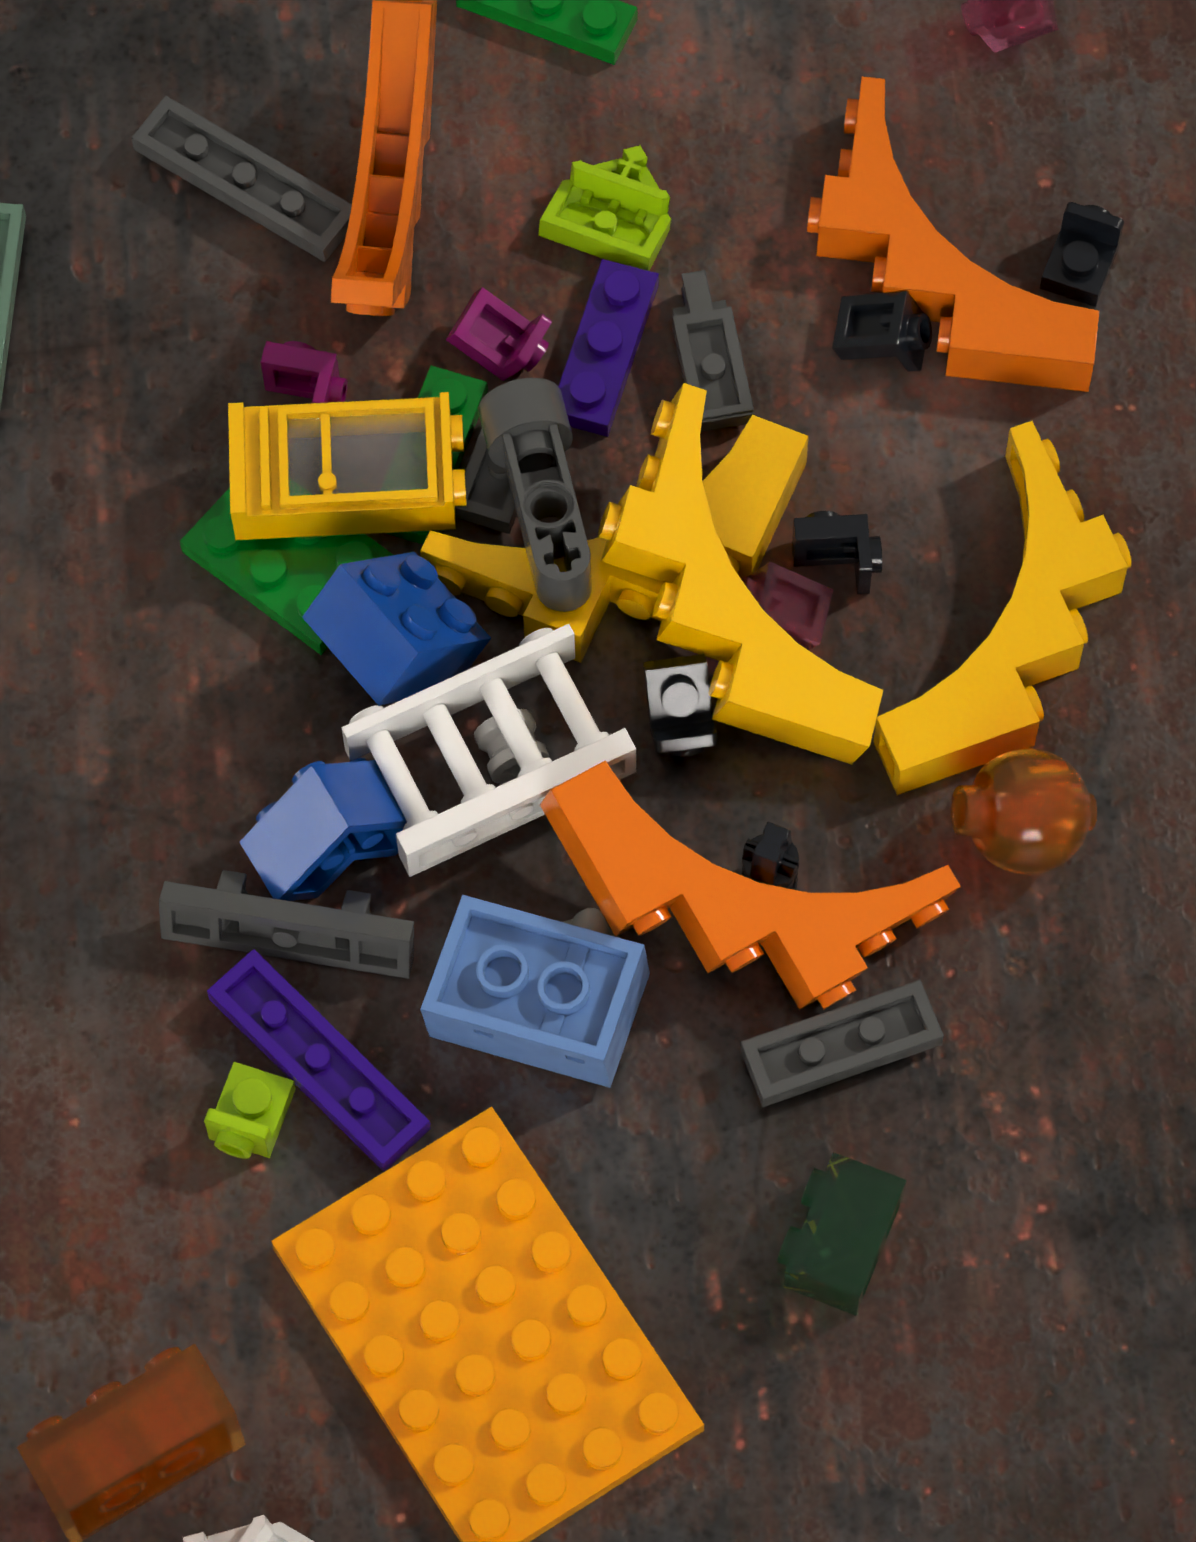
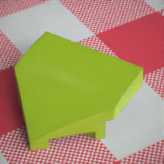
[538,145,671,271]

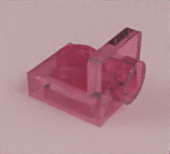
[741,562,833,650]

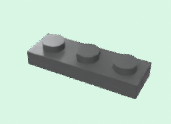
[740,980,944,1107]

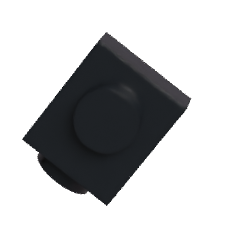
[792,511,882,594]

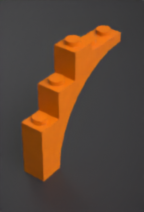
[331,0,437,316]
[807,76,1099,392]
[540,761,961,1010]

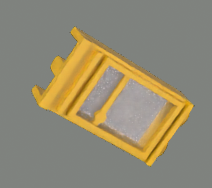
[228,392,467,540]

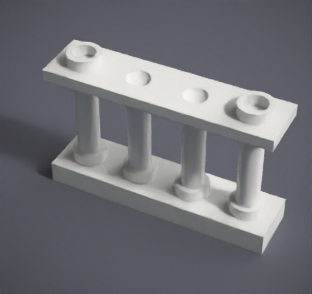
[341,624,636,877]

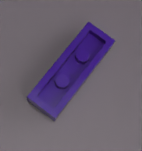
[558,259,659,437]

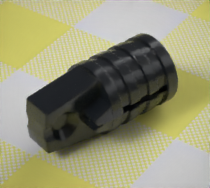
[742,822,799,890]

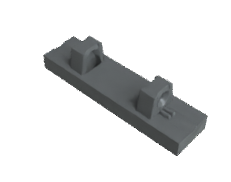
[159,870,414,979]

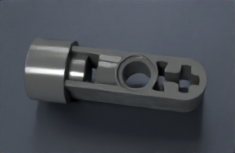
[478,378,592,612]

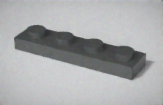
[131,96,352,262]

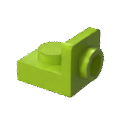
[204,1062,296,1159]

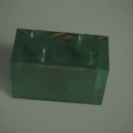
[777,1152,907,1316]

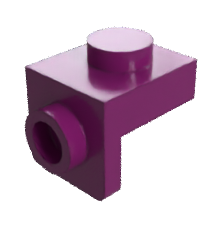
[446,287,552,381]
[261,341,348,403]

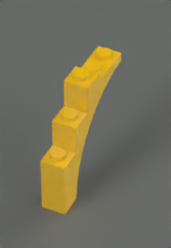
[598,383,883,765]
[420,415,809,663]
[873,421,1131,795]

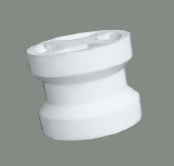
[474,709,549,784]

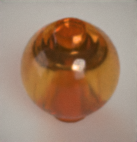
[951,748,1097,875]

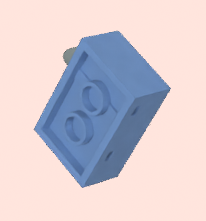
[420,895,650,1088]

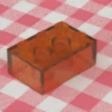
[17,1344,246,1542]

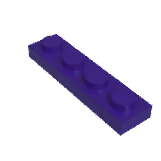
[207,949,431,1172]

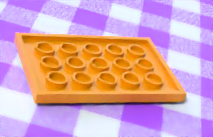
[271,1106,704,1542]

